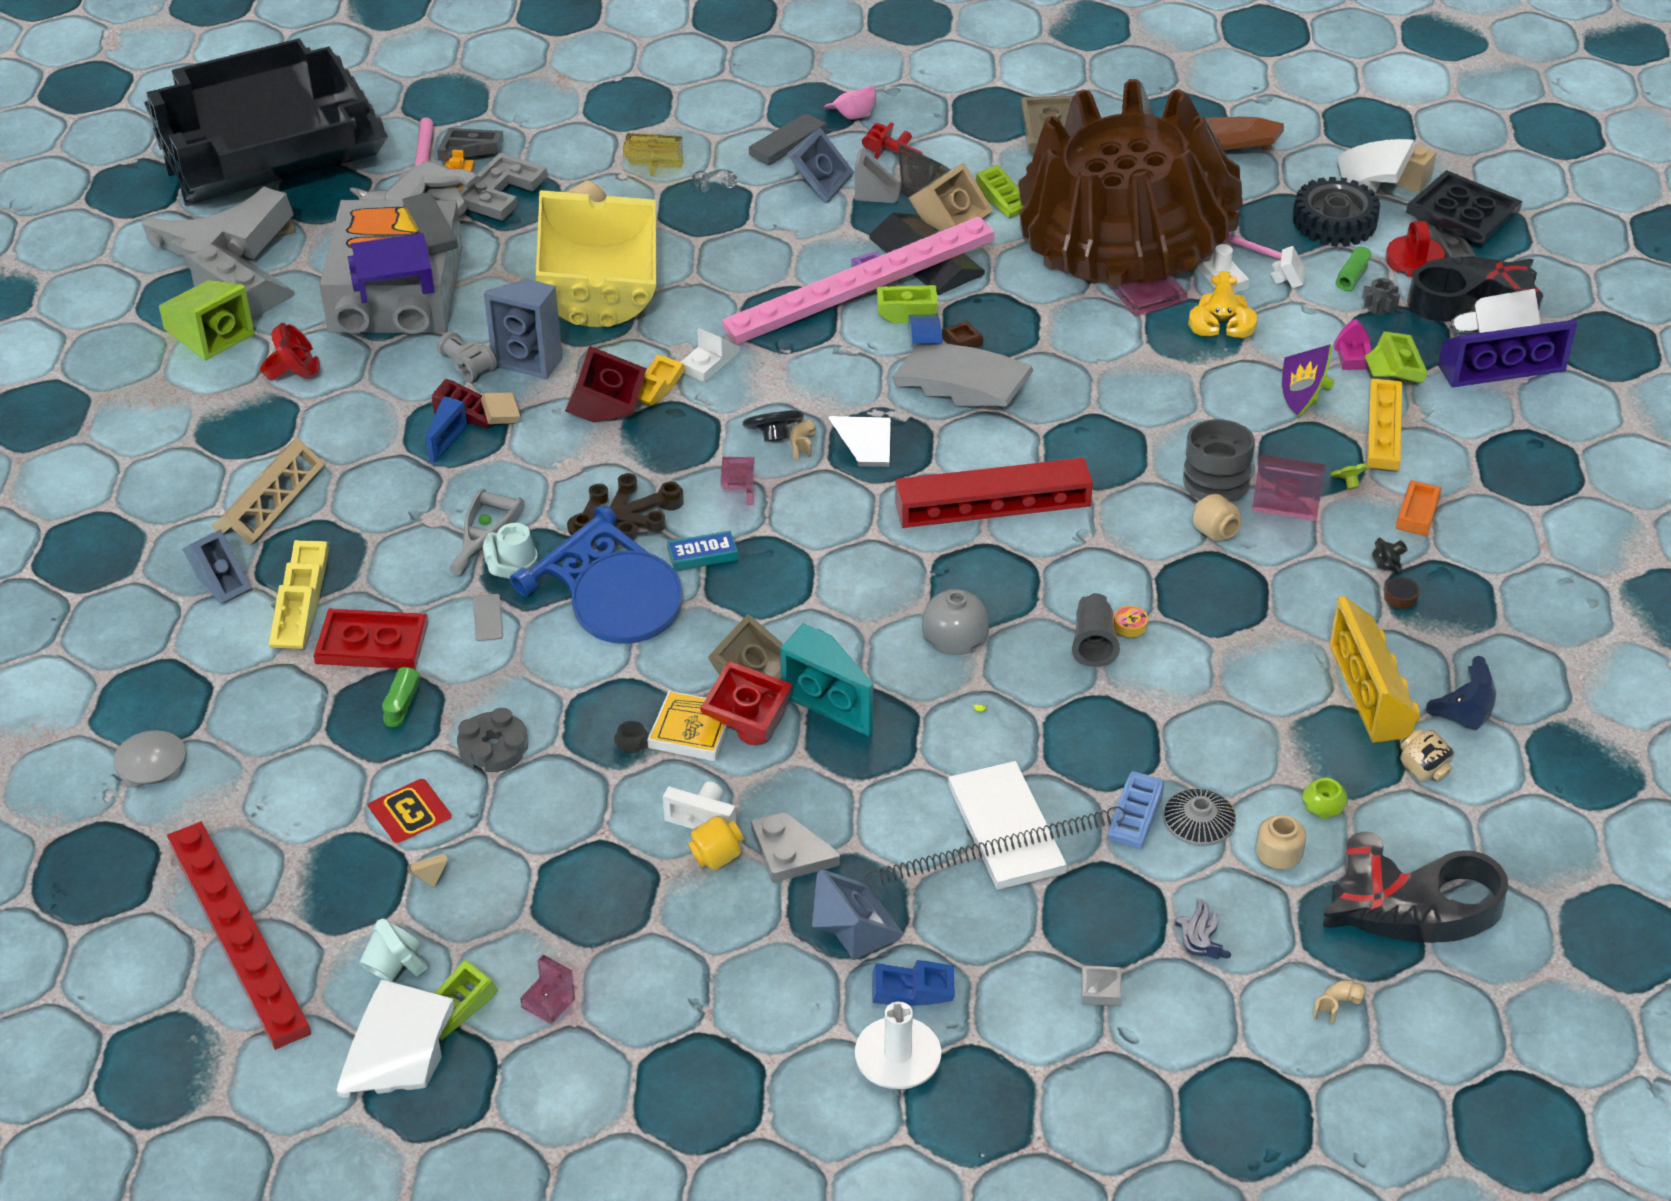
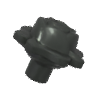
[1372,537,1408,573]

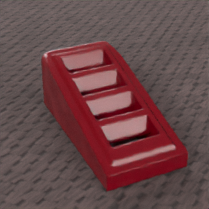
[432,379,491,429]

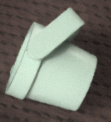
[482,523,539,579]
[359,919,428,982]

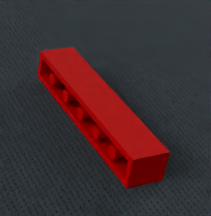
[895,458,1093,528]

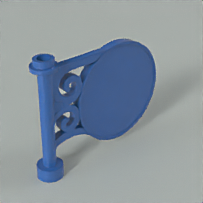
[510,505,682,644]

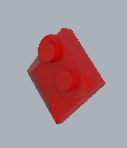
[700,661,792,745]

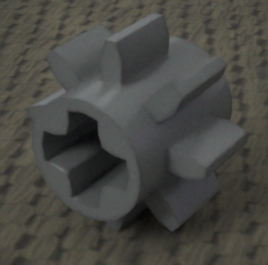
[1362,278,1400,315]

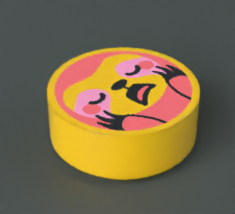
[1114,606,1148,638]

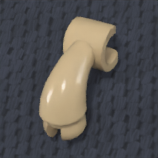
[789,419,816,460]
[1313,980,1366,1024]

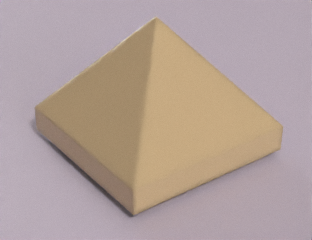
[407,854,447,887]

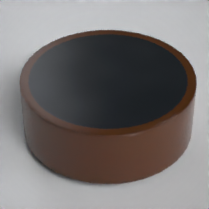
[1384,577,1419,609]

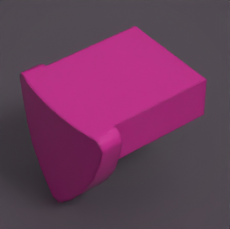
[1333,319,1372,370]

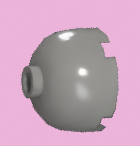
[922,589,989,655]

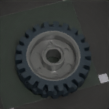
[1293,177,1380,247]

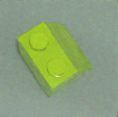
[159,280,255,361]

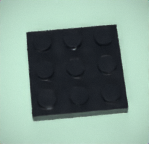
[1406,170,1523,245]

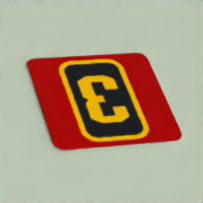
[368,779,452,843]

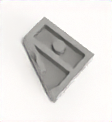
[751,812,840,883]

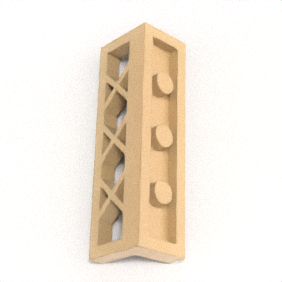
[211,437,325,545]

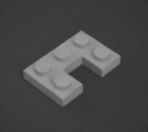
[459,153,548,221]

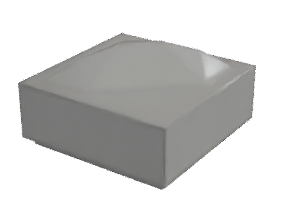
[1082,965,1121,1006]

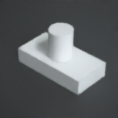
[1197,244,1249,293]
[663,782,736,829]

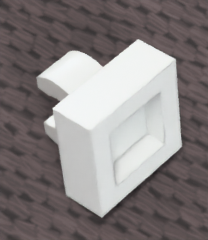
[1271,246,1305,289]

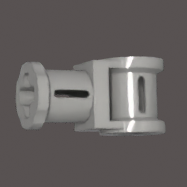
[437,331,497,382]

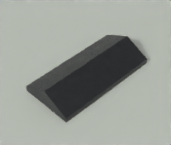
[869,213,985,295]

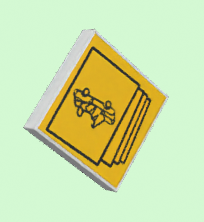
[647,691,729,761]

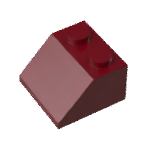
[565,346,647,422]

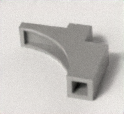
[141,186,294,268]

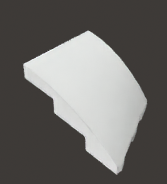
[1337,139,1415,193]
[337,979,454,1098]

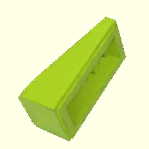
[976,165,1024,218]
[434,959,498,1041]

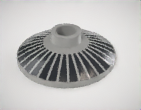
[1163,789,1236,846]

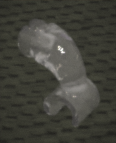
[692,169,737,193]

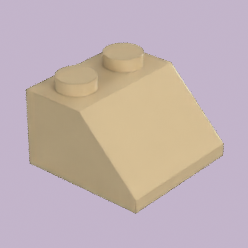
[909,163,993,231]

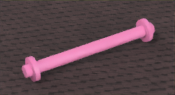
[1222,231,1282,260]

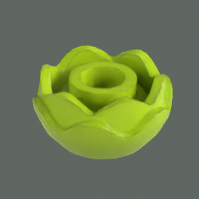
[1302,778,1348,819]

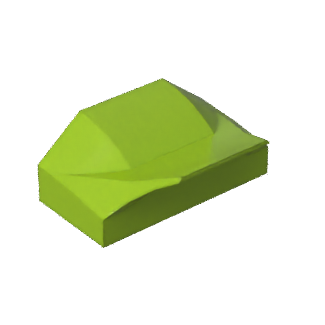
[877,285,938,323]
[1365,331,1428,383]

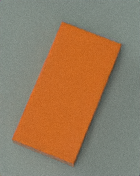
[1395,480,1442,536]

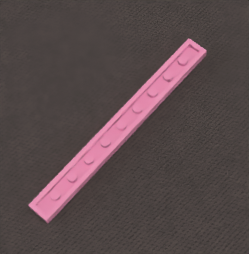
[722,216,995,345]

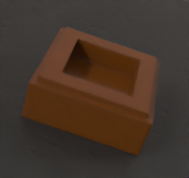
[942,321,983,348]

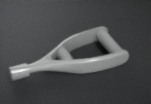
[450,489,524,576]

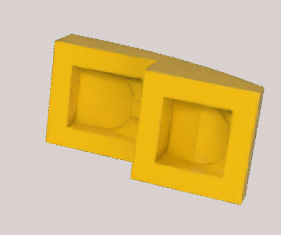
[637,354,686,406]

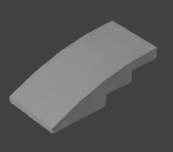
[892,343,1033,406]

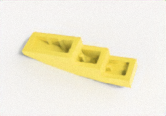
[269,540,329,649]

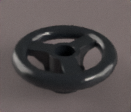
[743,410,804,442]

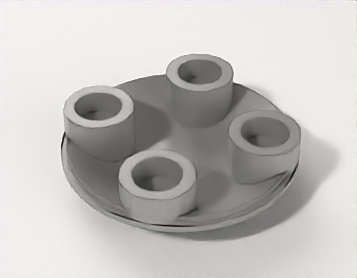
[114,730,186,787]

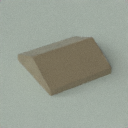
[708,614,783,679]

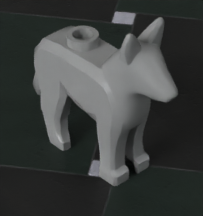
[350,161,481,216]

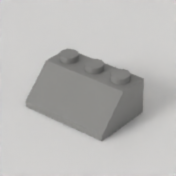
[188,244,294,319]

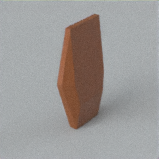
[1206,116,1284,151]

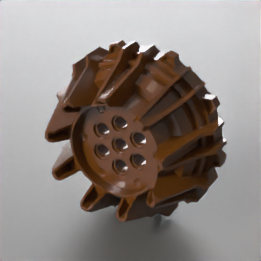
[1018,79,1243,286]

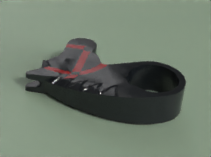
[1407,257,1543,322]
[1323,832,1508,943]

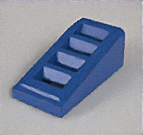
[426,397,467,463]

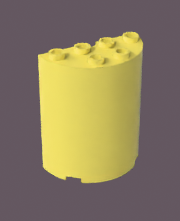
[536,190,656,327]

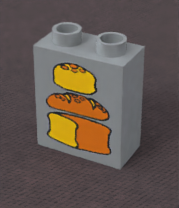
[320,200,463,334]

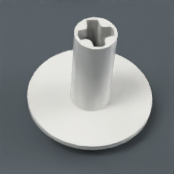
[855,1002,941,1089]

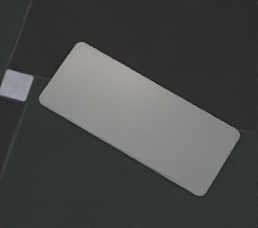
[473,594,503,641]

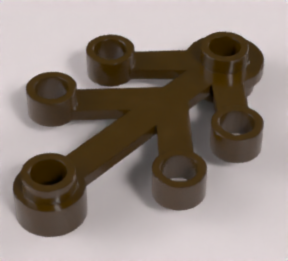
[567,473,684,541]

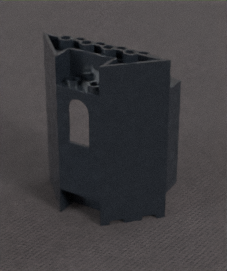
[144,38,388,206]

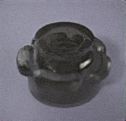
[614,721,648,753]

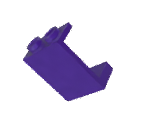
[347,233,435,303]

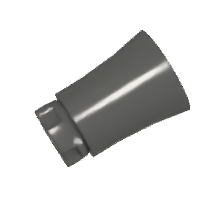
[1072,593,1120,667]

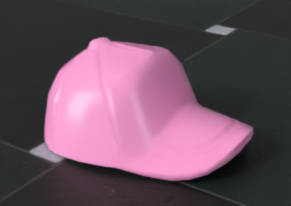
[824,85,876,120]

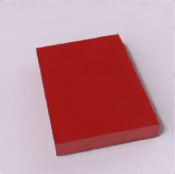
[313,608,429,670]

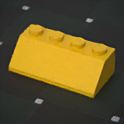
[1329,596,1420,743]

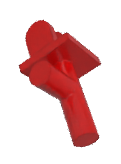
[862,122,923,162]

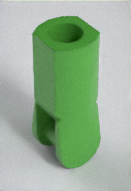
[1335,247,1372,291]
[382,667,420,727]

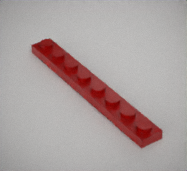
[167,821,311,1050]

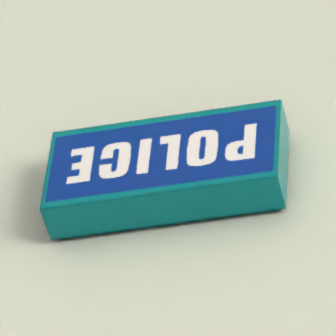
[667,530,738,571]

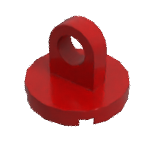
[1385,221,1445,277]
[260,323,320,380]

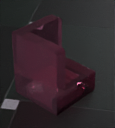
[720,457,755,505]
[520,955,575,1025]

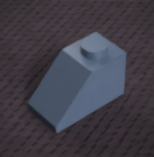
[182,529,251,603]

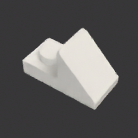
[681,328,741,383]

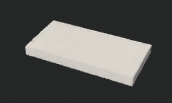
[948,761,1067,890]

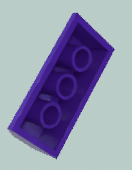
[1438,320,1577,388]

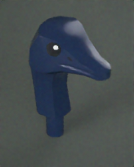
[1426,656,1496,730]

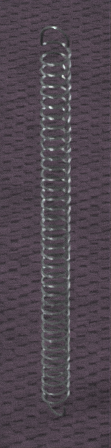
[863,806,1125,887]

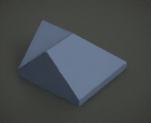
[786,128,854,202]
[812,869,904,960]

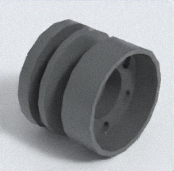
[1183,419,1255,501]

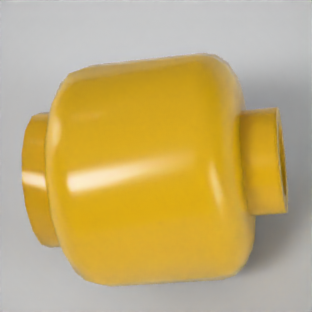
[687,816,744,871]

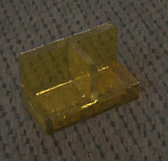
[623,133,683,176]

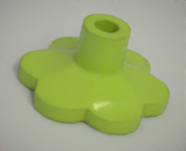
[1330,463,1369,490]

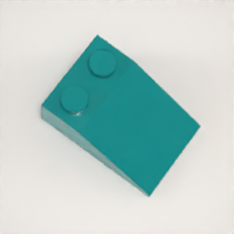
[780,623,873,736]

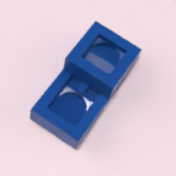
[908,314,942,344]
[872,960,955,1006]

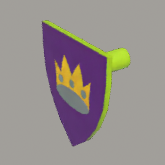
[1282,344,1334,417]

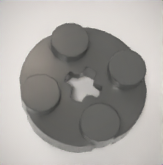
[457,708,529,772]

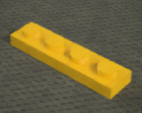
[1367,378,1402,471]

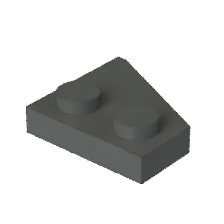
[437,128,504,160]

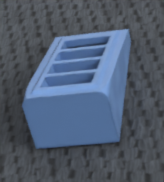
[1107,771,1164,849]

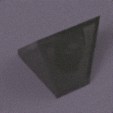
[898,143,951,197]

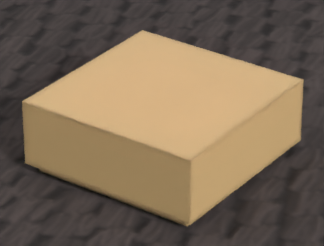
[481,392,520,424]

